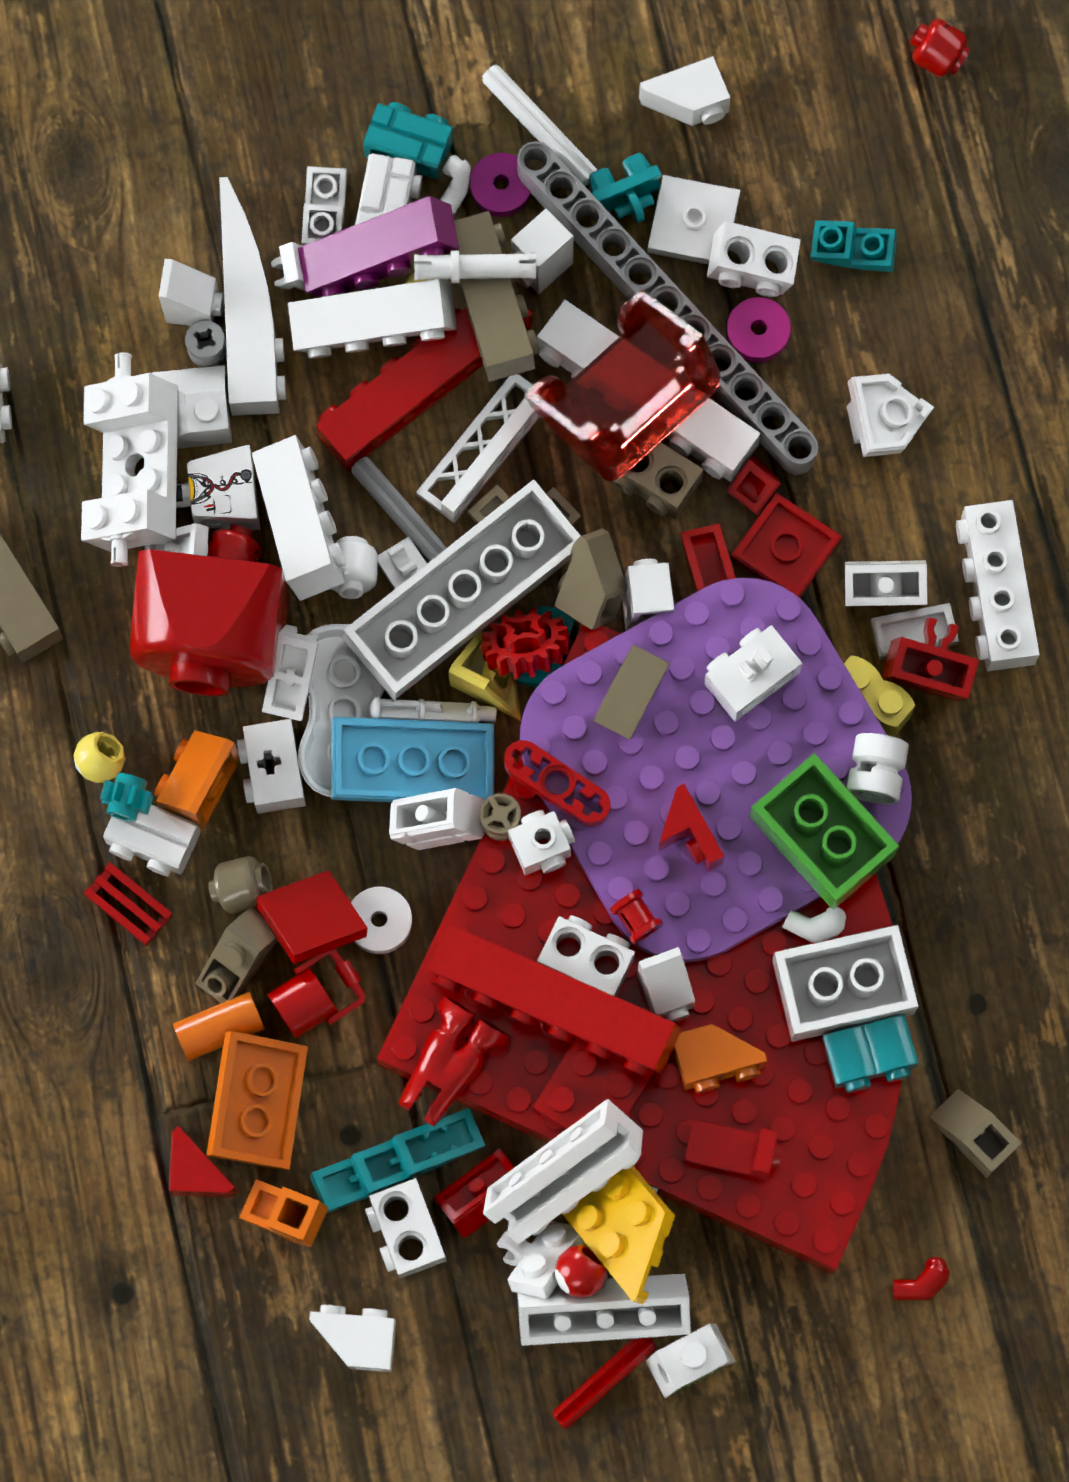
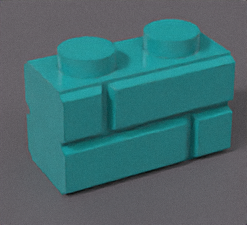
[363,102,454,180]

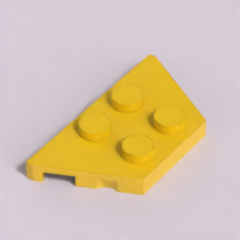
[562,1166,675,1305]

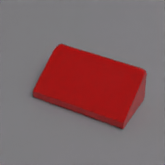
[433,1148,515,1238]

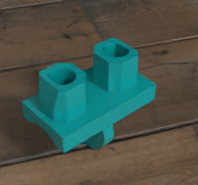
[589,152,662,223]

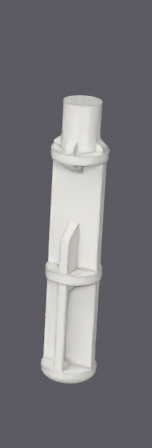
[370,697,497,723]

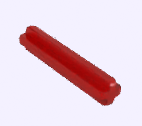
[552,1337,656,1429]

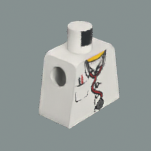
[176,445,260,530]

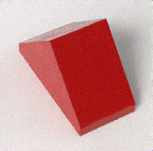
[169,1126,238,1198]

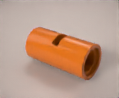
[173,992,265,1062]

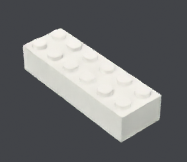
[343,479,580,700]

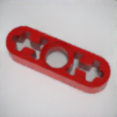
[504,740,611,827]

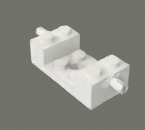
[81,353,178,567]

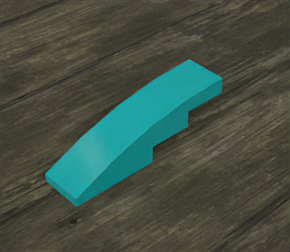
[309,1108,485,1214]

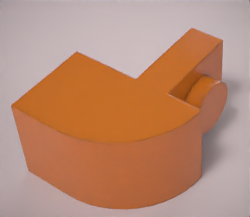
[239,1179,329,1247]

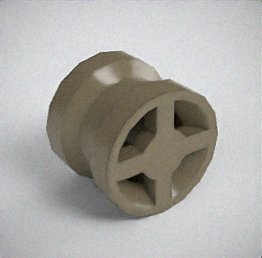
[480,793,522,841]

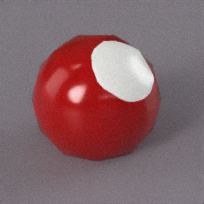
[555,1245,608,1298]

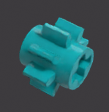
[100,773,153,822]

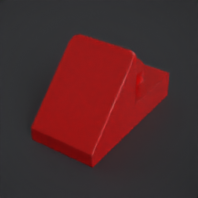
[658,784,724,872]

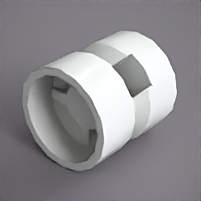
[847,733,909,805]

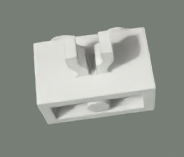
[704,625,802,722]

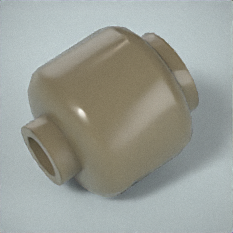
[209,856,273,914]

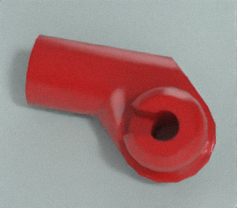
[892,1257,950,1301]

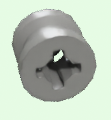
[185,320,227,367]

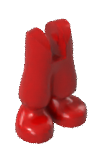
[398,995,511,1127]

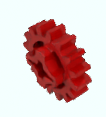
[481,608,570,679]

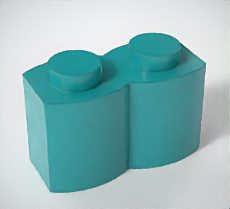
[822,1014,919,1093]

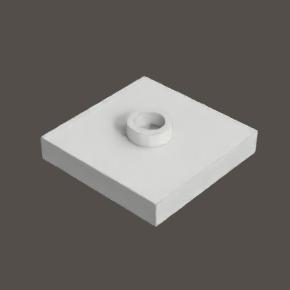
[647,175,740,265]

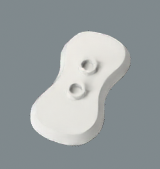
[298,624,385,797]

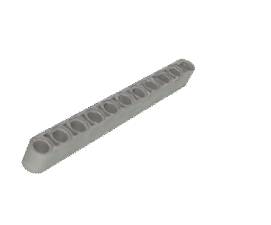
[517,141,818,475]

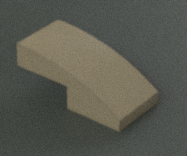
[593,644,671,740]

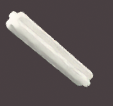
[483,65,597,186]

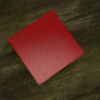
[730,492,843,598]
[256,870,368,964]

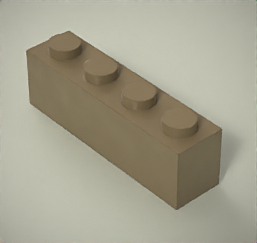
[454,211,540,382]
[0,534,64,664]

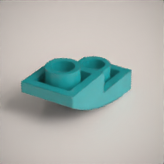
[810,220,898,272]

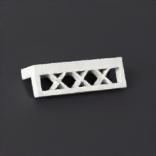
[416,374,552,523]

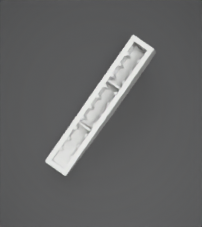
[219,177,286,416]

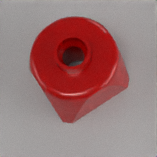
[130,549,290,696]

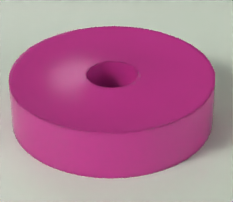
[726,297,791,363]

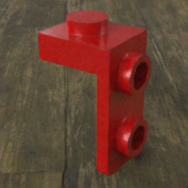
[685,1120,784,1179]

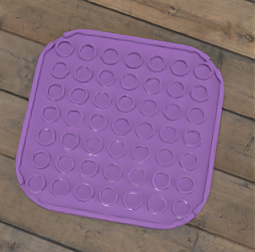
[520,578,912,962]

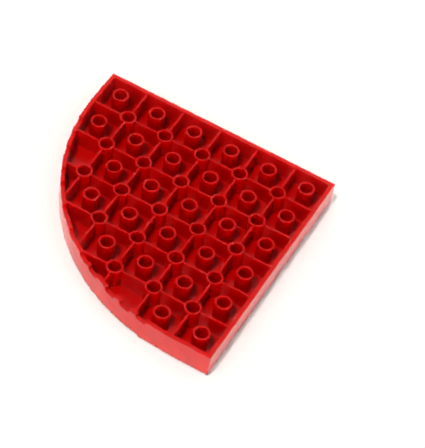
[377,625,902,1274]

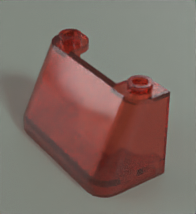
[524,289,721,482]

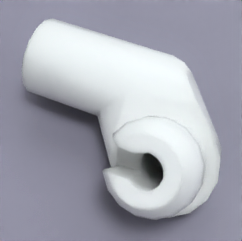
[440,155,471,216]
[782,907,847,943]

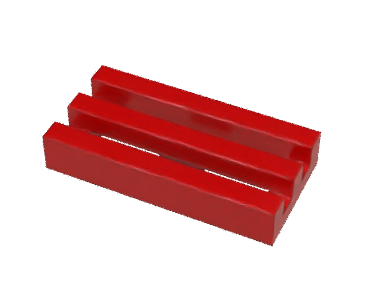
[83,862,173,947]

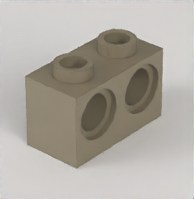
[609,427,704,519]

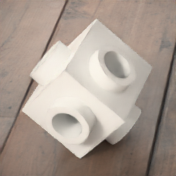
[508,810,575,875]

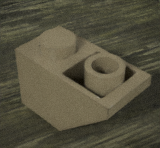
[554,528,627,630]
[195,907,278,1003]
[928,1089,1022,1178]

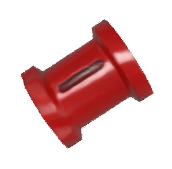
[609,889,664,945]

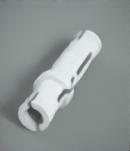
[414,251,536,283]

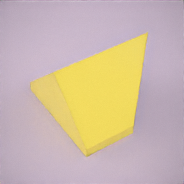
[449,632,521,721]

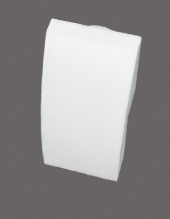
[302,166,347,244]

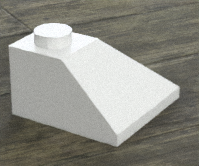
[151,365,232,449]

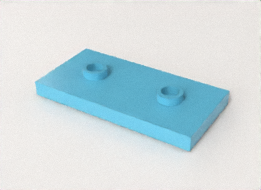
[331,717,495,802]

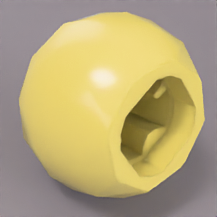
[73,732,126,783]

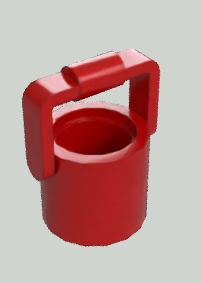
[267,949,366,1039]

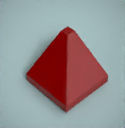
[727,456,781,515]

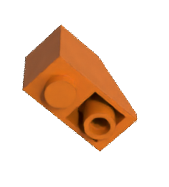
[673,1024,767,1093]

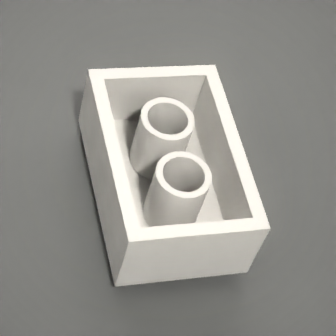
[772,925,918,1042]

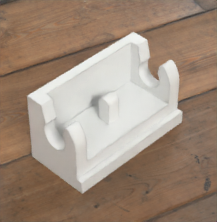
[262,624,319,721]

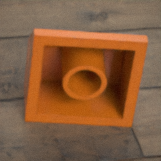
[154,730,240,832]

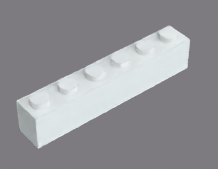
[537,300,761,482]

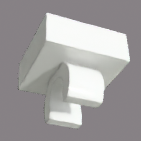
[271,242,305,291]
[378,537,427,590]

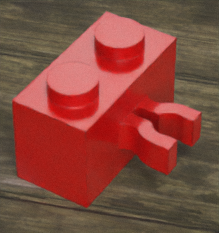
[881,617,979,702]

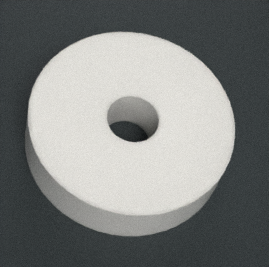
[351,887,413,954]

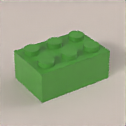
[749,753,899,910]

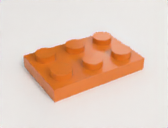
[206,1031,308,1170]

